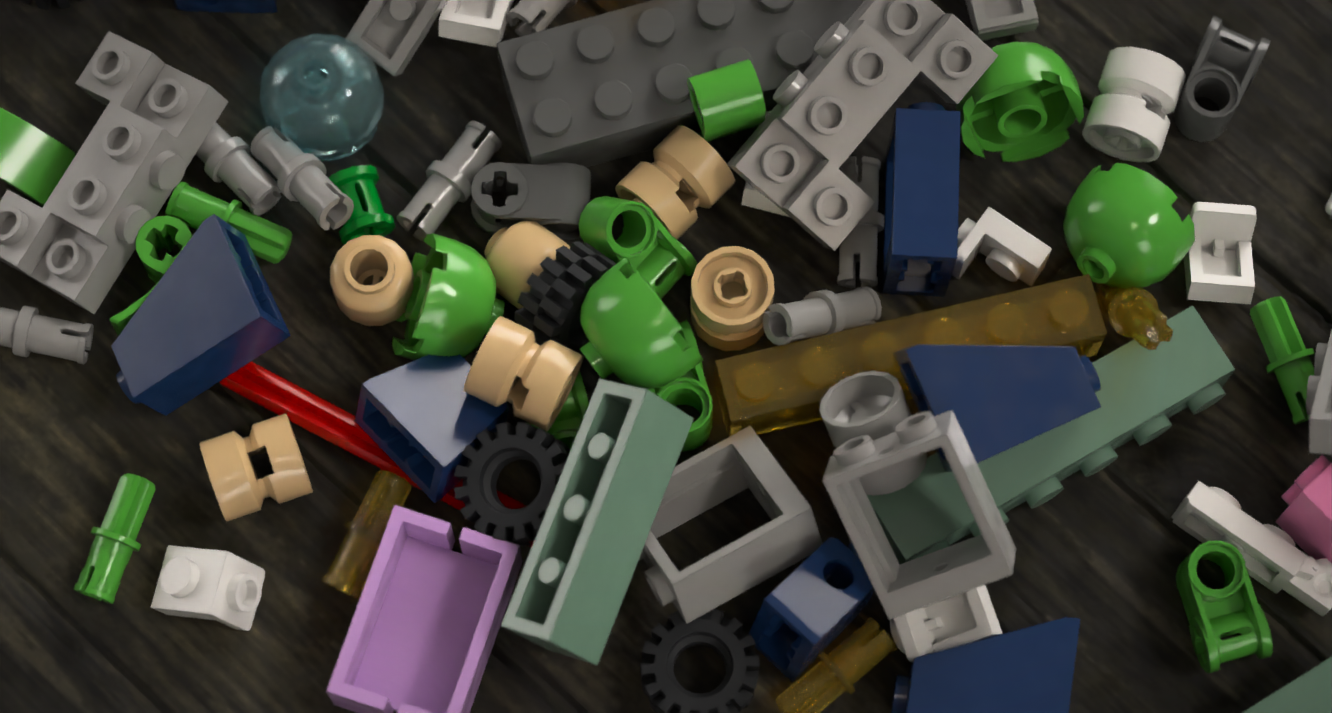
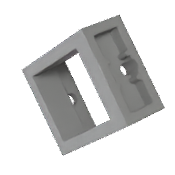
[823,410,1016,619]
[638,426,822,623]

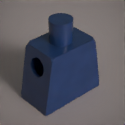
[355,354,509,503]
[748,536,875,683]

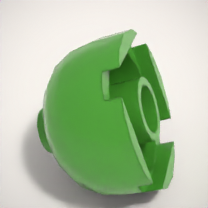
[956,42,1084,162]
[1063,163,1195,290]
[392,233,504,360]
[579,258,703,389]

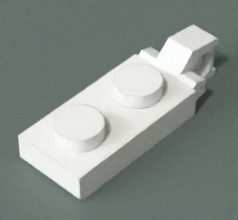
[1171,481,1332,617]

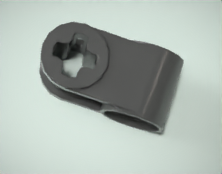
[1173,16,1271,142]
[471,162,591,240]

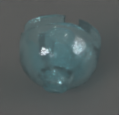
[259,33,385,162]

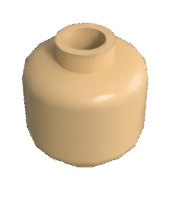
[485,221,570,309]
[330,235,414,326]

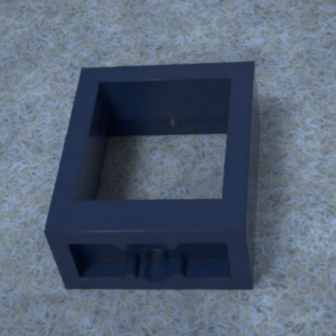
[882,102,961,297]

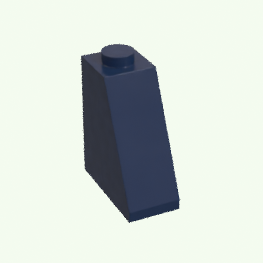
[111,214,291,416]
[893,344,1101,472]
[891,617,1080,713]

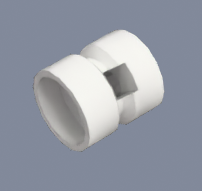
[1082,47,1186,162]

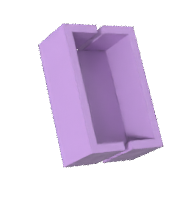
[326,505,522,713]

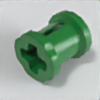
[328,165,395,245]

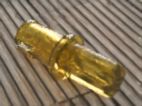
[1093,283,1173,350]
[321,470,411,600]
[776,617,898,713]

